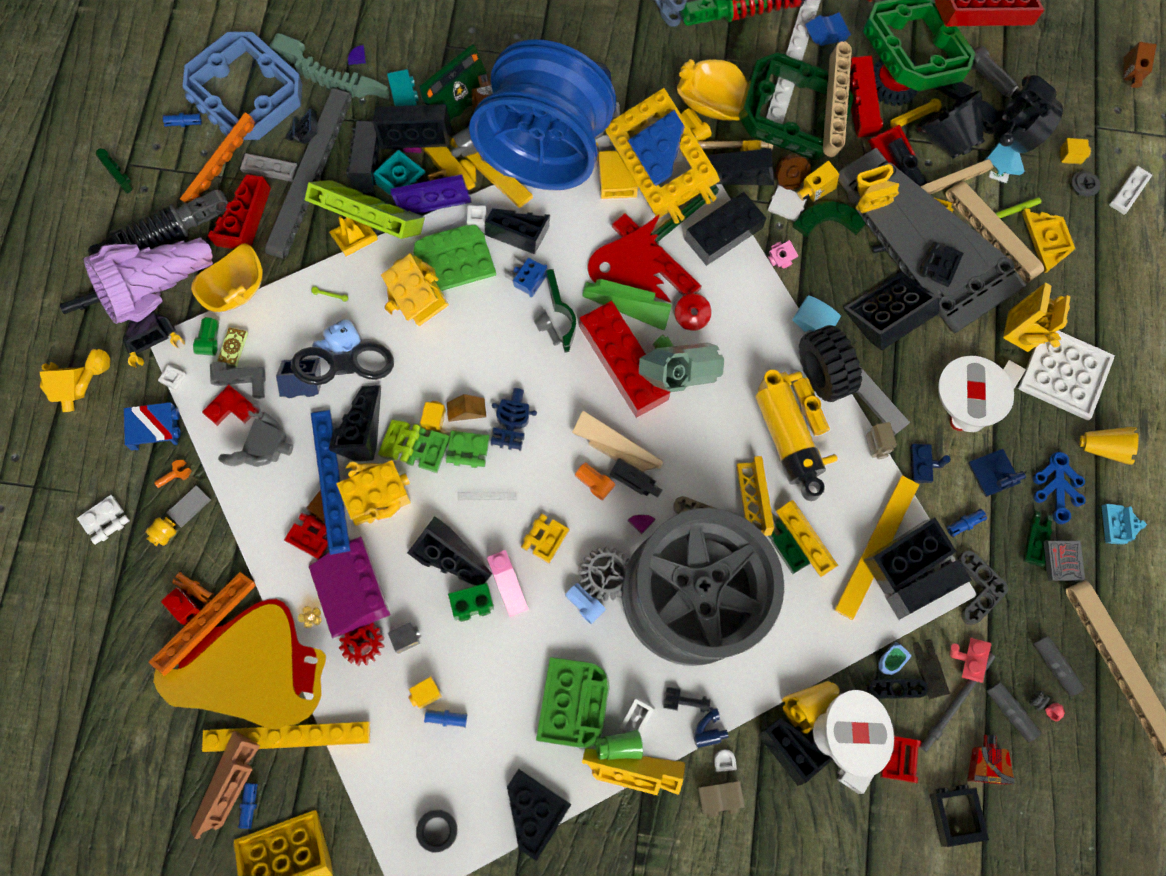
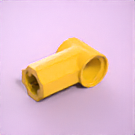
[681,108,712,142]

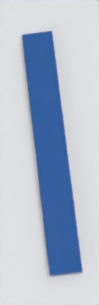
[311,410,351,555]

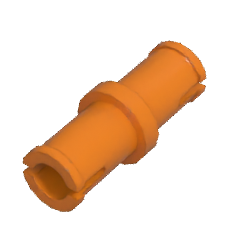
[172,572,214,605]

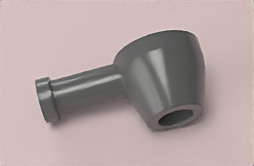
[534,311,562,346]

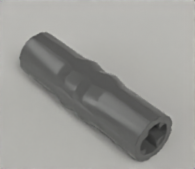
[1034,635,1085,697]
[987,681,1042,742]

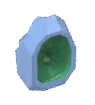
[879,642,911,675]

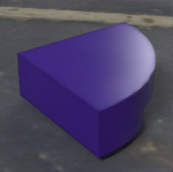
[348,45,366,65]

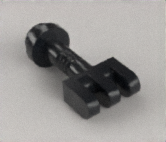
[663,687,711,713]

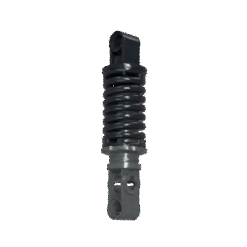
[88,190,229,256]

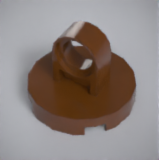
[775,154,811,190]

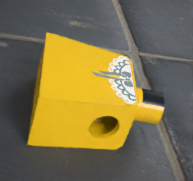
[797,161,839,201]

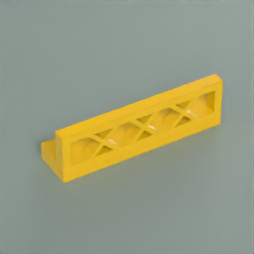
[736,456,774,536]

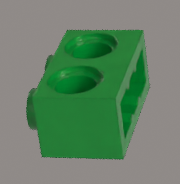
[448,583,494,622]

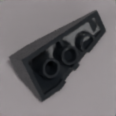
[407,516,492,586]

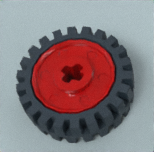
[873,58,919,106]

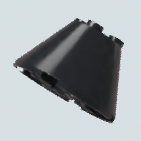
[915,90,985,159]

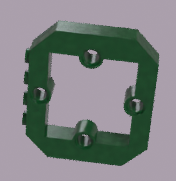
[738,52,854,161]

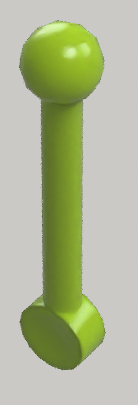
[311,287,348,302]

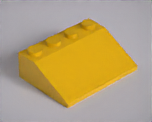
[233,810,333,876]

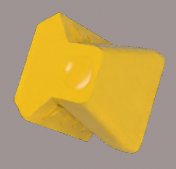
[856,164,899,213]

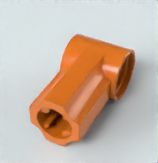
[575,462,616,500]

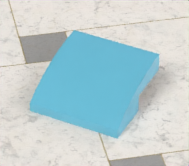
[792,295,841,332]

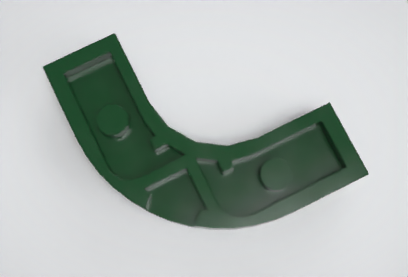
[792,201,866,237]

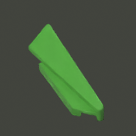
[582,279,672,330]

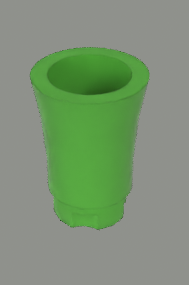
[595,729,643,760]

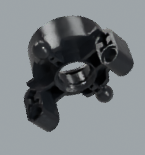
[982,75,1063,153]

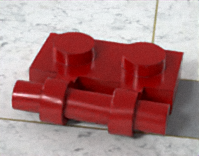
[284,512,328,560]

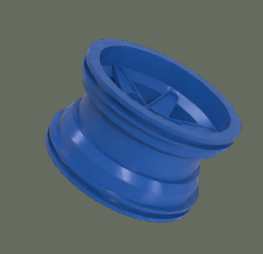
[469,39,616,190]

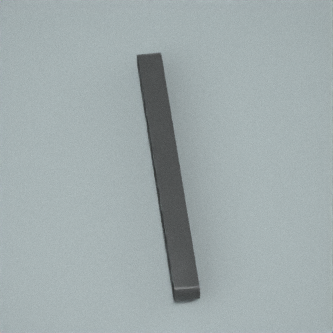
[265,88,352,259]

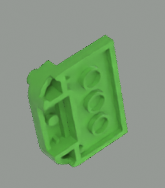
[413,225,496,291]
[536,657,610,749]

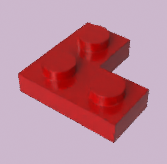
[202,385,257,426]

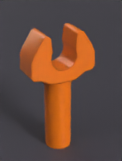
[154,460,192,488]

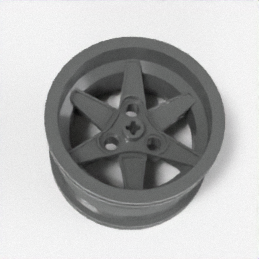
[621,508,784,666]

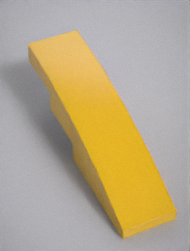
[423,147,475,190]

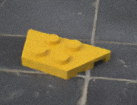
[1022,209,1075,273]

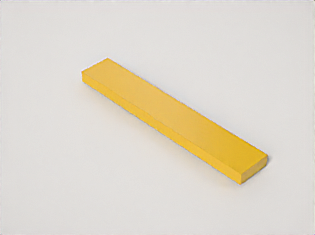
[451,138,533,209]

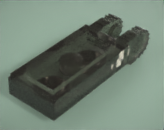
[913,639,950,700]

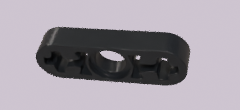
[867,679,928,699]

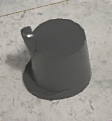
[451,126,478,157]

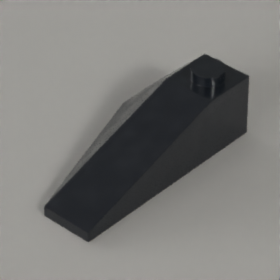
[329,385,381,461]

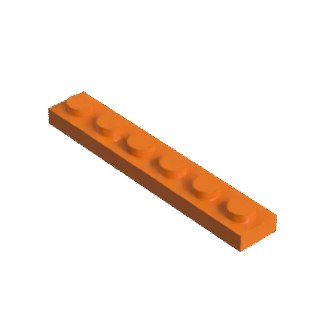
[180,113,255,203]
[149,572,256,677]

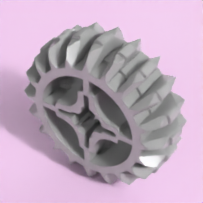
[579,547,629,601]

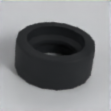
[416,810,458,853]

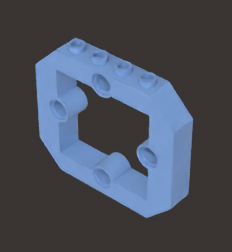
[183,32,302,140]

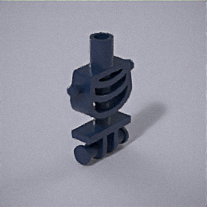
[491,388,537,451]

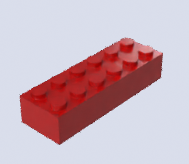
[934,0,1044,26]
[579,301,671,418]

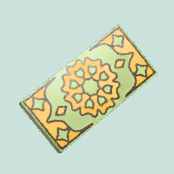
[217,327,248,368]

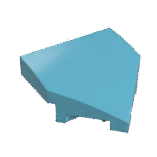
[984,142,1025,175]
[1102,504,1147,544]

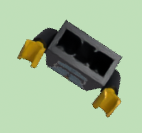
[123,311,185,368]

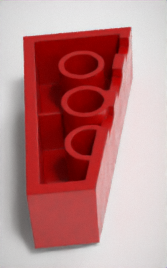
[849,55,883,137]
[208,174,271,249]

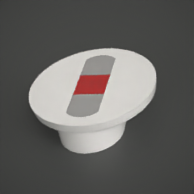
[938,356,1014,432]
[813,690,894,777]

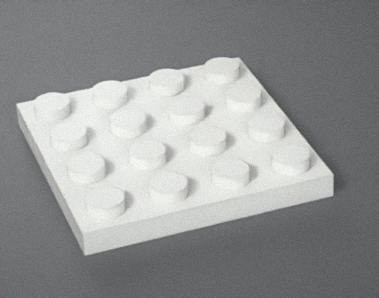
[1018,331,1115,420]

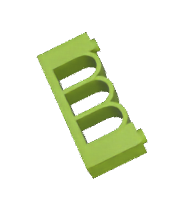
[305,180,425,239]

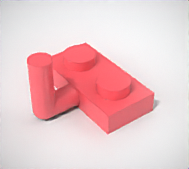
[950,638,991,683]

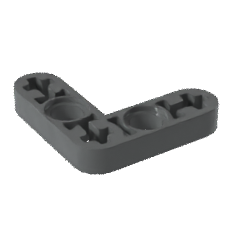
[958,551,1008,625]

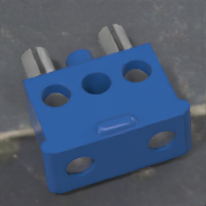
[505,257,548,297]

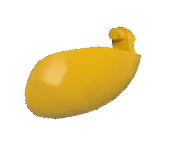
[677,59,748,120]
[191,244,263,312]

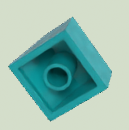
[373,150,425,195]

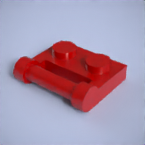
[880,736,921,783]

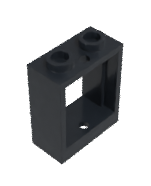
[929,784,989,847]

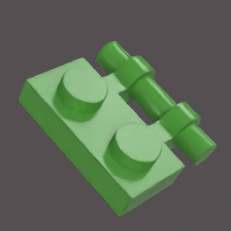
[406,428,450,473]
[446,431,490,468]

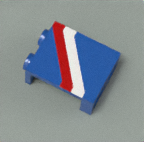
[124,402,181,451]

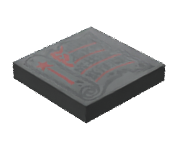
[1044,541,1085,581]

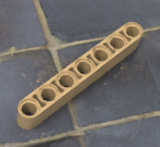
[823,42,852,157]
[946,181,1044,282]

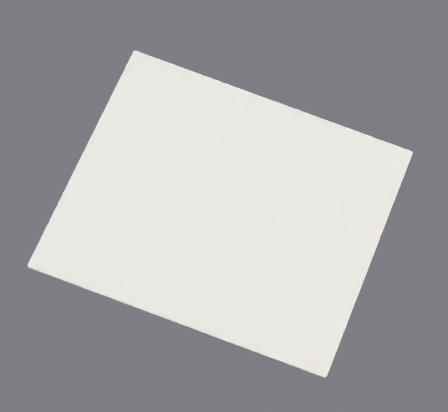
[151,121,976,876]

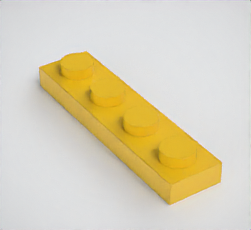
[776,500,838,577]

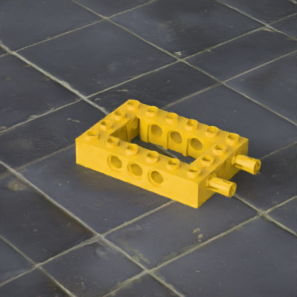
[605,88,720,224]

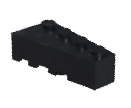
[886,559,972,620]

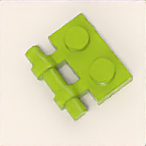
[378,420,421,463]

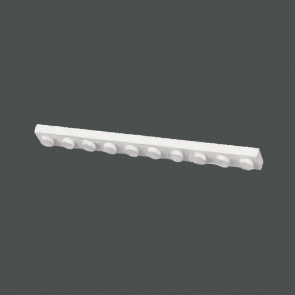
[766,0,820,124]

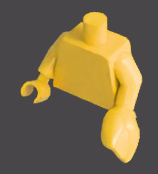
[39,349,111,412]

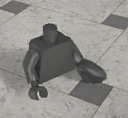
[218,405,293,467]

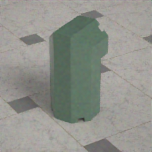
[639,342,724,392]

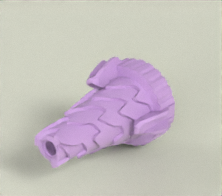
[84,237,213,324]

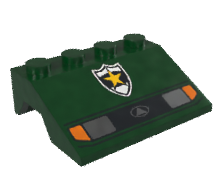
[420,44,490,122]

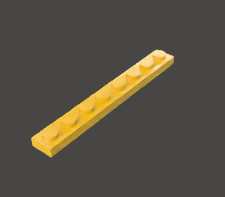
[202,722,370,752]

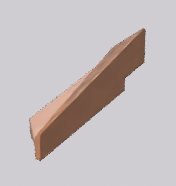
[190,731,260,839]

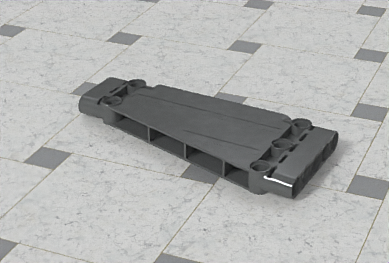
[838,148,1027,334]

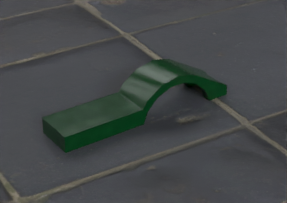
[546,269,576,353]

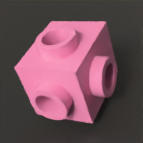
[768,240,798,269]

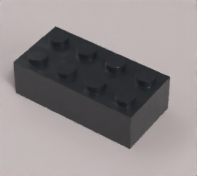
[372,104,453,149]
[684,192,766,266]
[864,517,957,594]

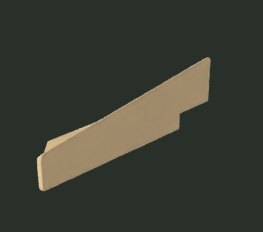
[572,411,663,472]

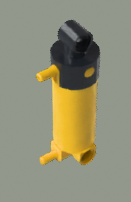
[755,370,838,501]

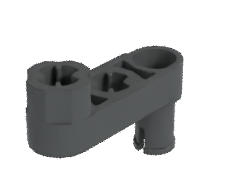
[210,362,266,399]

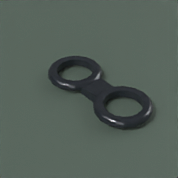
[291,342,394,385]

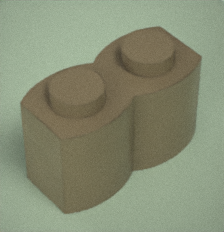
[866,422,897,459]
[697,781,745,817]

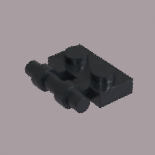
[919,242,964,287]

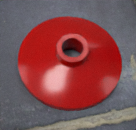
[674,294,712,331]

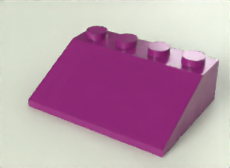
[308,537,391,639]

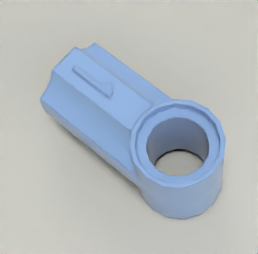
[565,583,606,624]

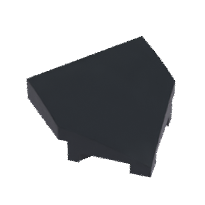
[285,108,317,144]

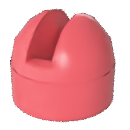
[1045,703,1065,722]

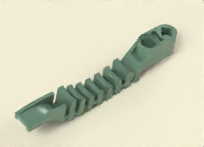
[269,33,390,100]

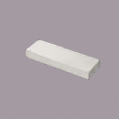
[1109,166,1152,215]

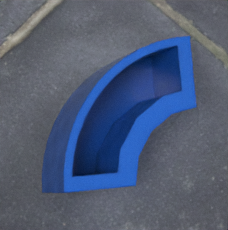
[805,12,851,46]

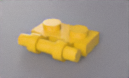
[521,513,570,564]

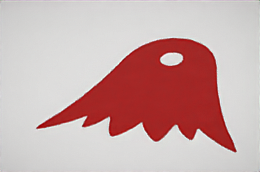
[588,215,671,303]

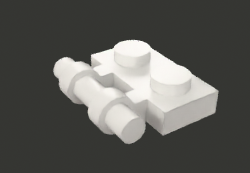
[77,495,130,545]

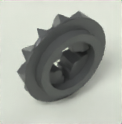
[1071,171,1100,198]

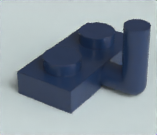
[910,444,951,483]

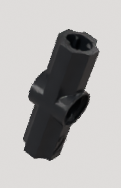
[887,138,928,187]

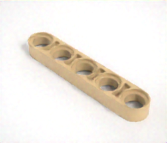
[921,159,994,195]

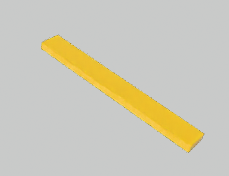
[834,475,920,620]

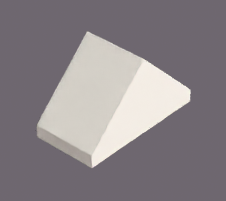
[620,697,655,734]

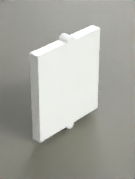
[768,186,806,222]

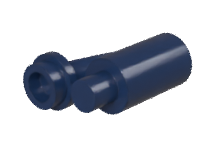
[693,707,729,748]

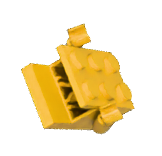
[381,253,449,326]
[1003,282,1070,352]
[336,460,411,526]

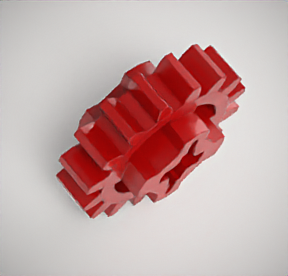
[339,622,384,666]

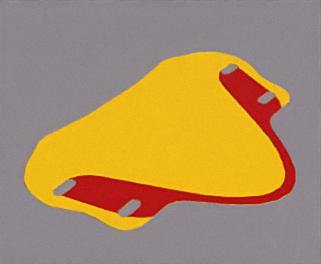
[154,599,326,729]

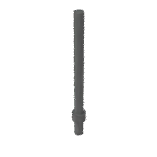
[920,653,996,752]

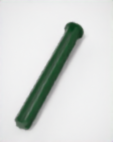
[650,184,719,244]

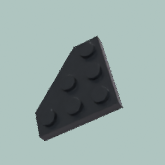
[507,769,572,861]

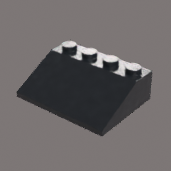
[844,272,939,351]

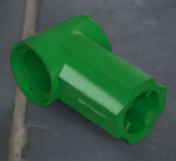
[193,317,219,356]

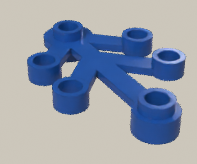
[1033,452,1086,524]

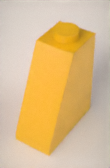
[598,150,638,199]

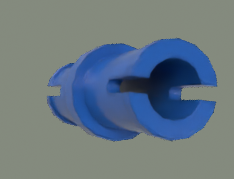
[163,113,202,127]
[946,509,987,537]
[424,709,467,728]
[238,783,258,829]

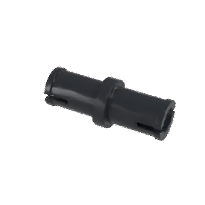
[60,291,100,314]

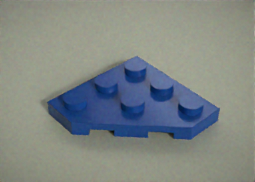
[628,110,685,186]

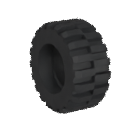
[798,325,862,402]

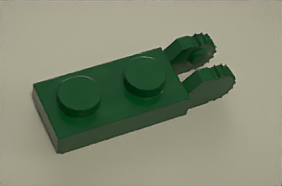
[95,148,133,194]
[1023,511,1053,567]
[768,519,810,575]

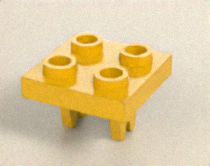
[330,217,378,256]

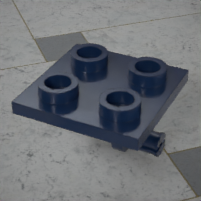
[968,449,1026,497]

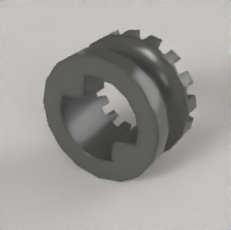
[1029,690,1050,711]

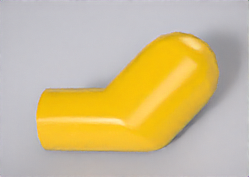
[459,159,476,183]

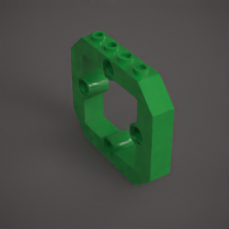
[862,0,975,91]

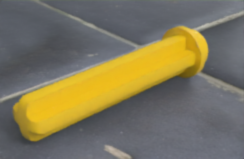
[890,99,942,128]

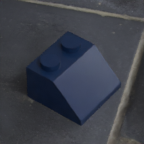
[276,358,321,398]

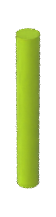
[995,197,1041,218]

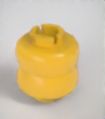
[146,517,177,546]

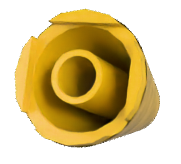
[1079,427,1139,465]
[782,681,840,733]

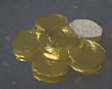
[298,606,322,628]

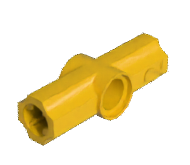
[792,378,830,436]

